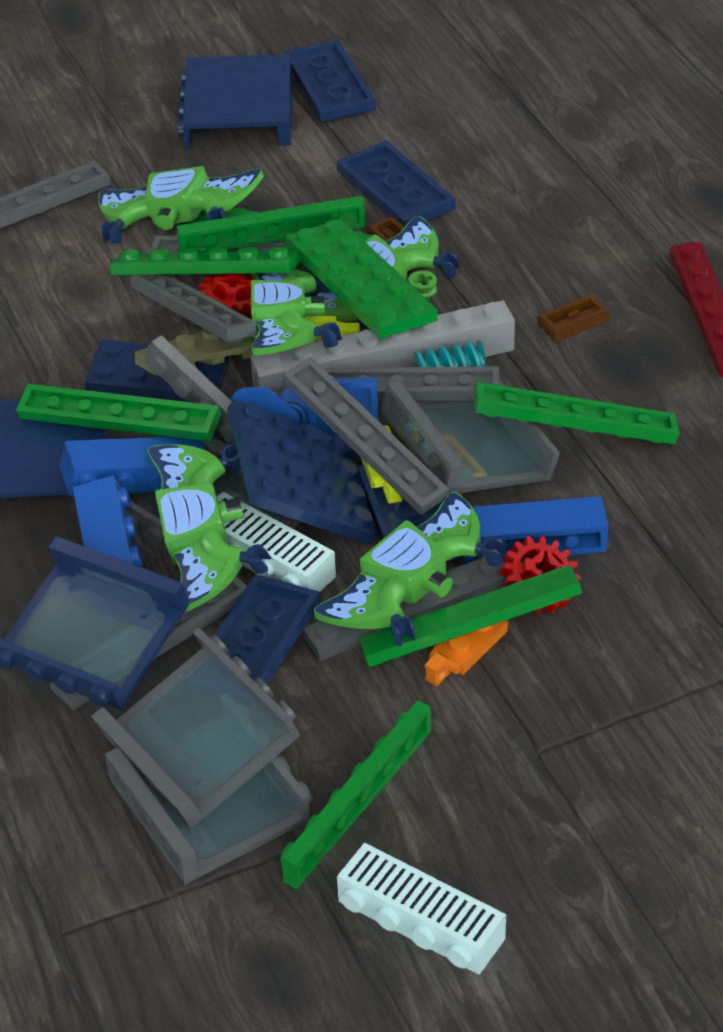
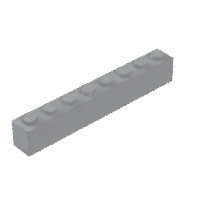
[251,300,515,391]

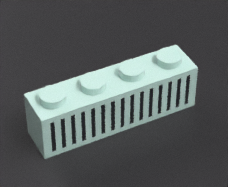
[217,492,336,592]
[337,843,506,975]

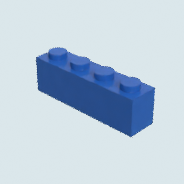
[59,437,205,496]
[73,475,144,624]
[463,496,608,563]

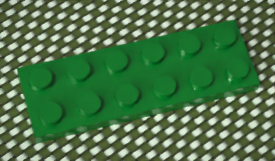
[285,219,438,339]

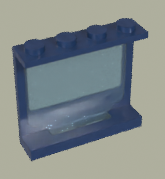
[0,536,189,710]

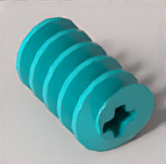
[413,340,486,367]

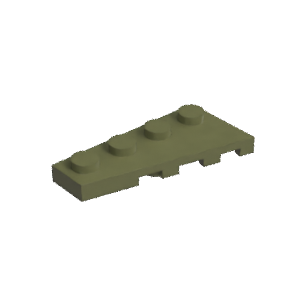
[135,329,256,375]

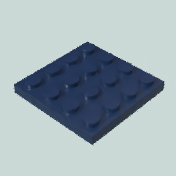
[227,399,377,545]

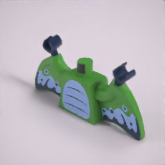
[99,166,264,244]
[304,216,460,331]
[251,269,342,356]
[148,444,271,612]
[314,492,506,646]

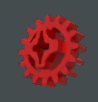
[199,273,255,318]
[499,536,581,614]

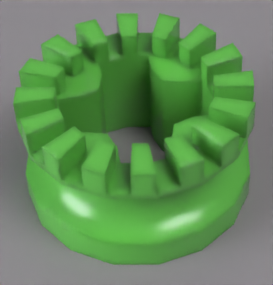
[408,270,437,300]

